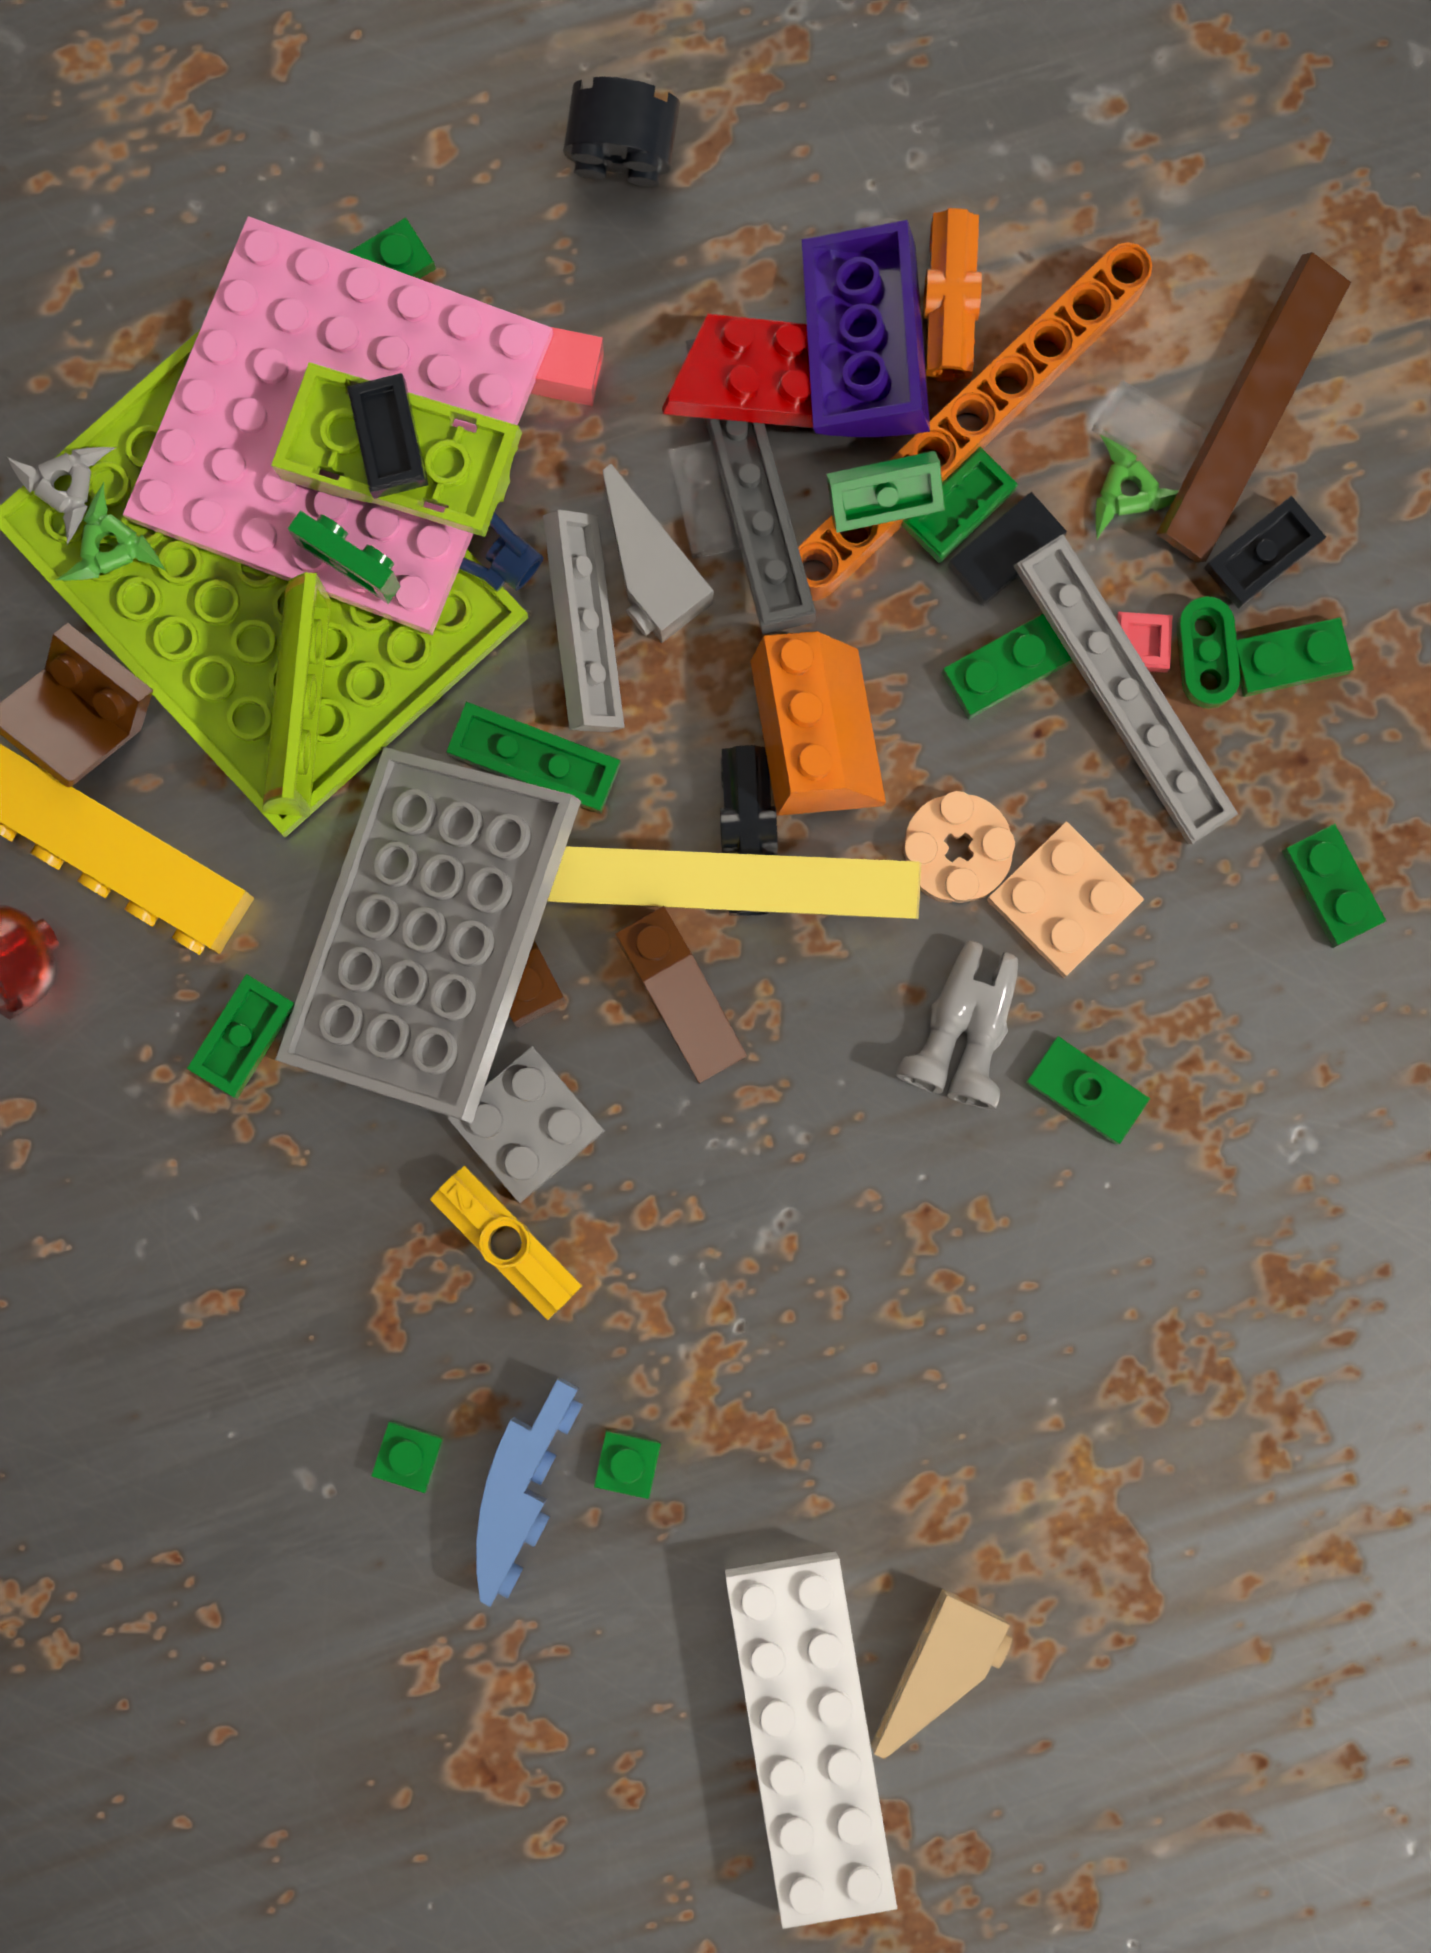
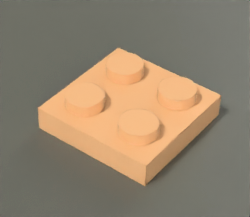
[987,821,1145,978]

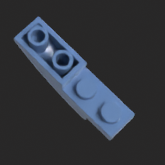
[476,1378,583,1607]

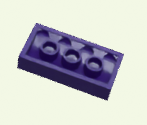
[802,220,930,437]

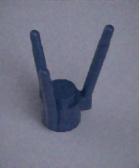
[459,512,544,591]

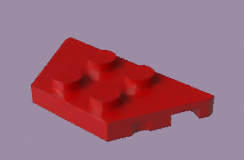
[662,314,813,428]

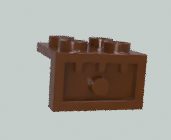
[0,623,153,787]

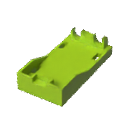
[271,362,522,537]

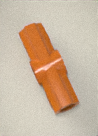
[923,208,982,382]

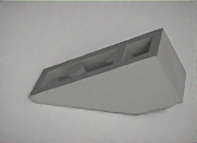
[603,464,714,643]

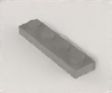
[543,509,625,733]

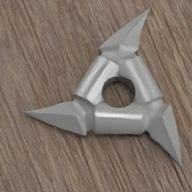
[6,447,117,545]

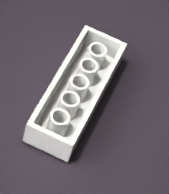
[725,1551,897,1929]

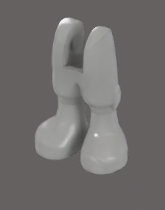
[896,941,1018,1110]

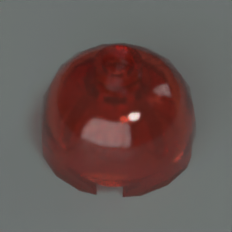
[0,905,59,1020]

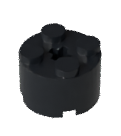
[563,76,680,187]

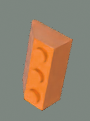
[750,631,886,816]

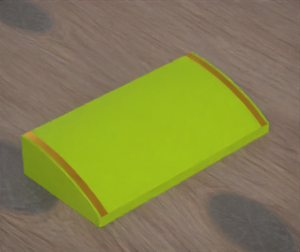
[263,572,332,817]

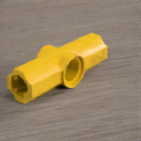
[430,1166,583,1321]

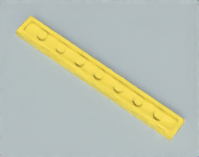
[547,846,921,919]

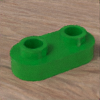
[1176,596,1240,708]

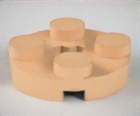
[903,791,1015,903]

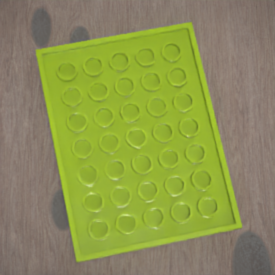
[0,330,528,838]

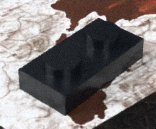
[1204,496,1326,609]

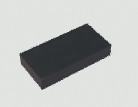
[347,373,429,499]
[948,491,1067,606]

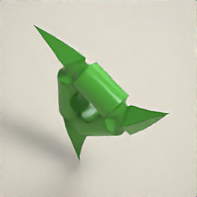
[1096,434,1179,540]
[56,482,166,580]

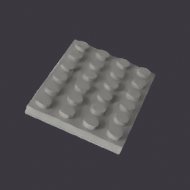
[275,747,581,1123]

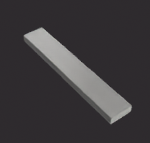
[1014,534,1238,844]

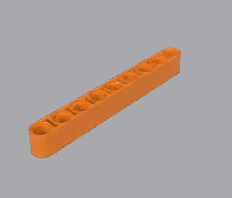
[798,242,1153,601]

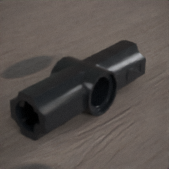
[720,745,778,917]

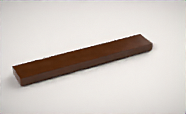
[1156,252,1351,563]

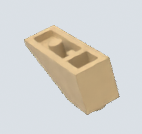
[870,1589,1012,1759]

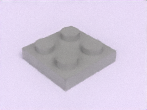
[447,1046,605,1204]

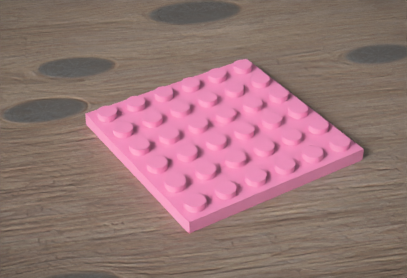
[123,216,554,635]

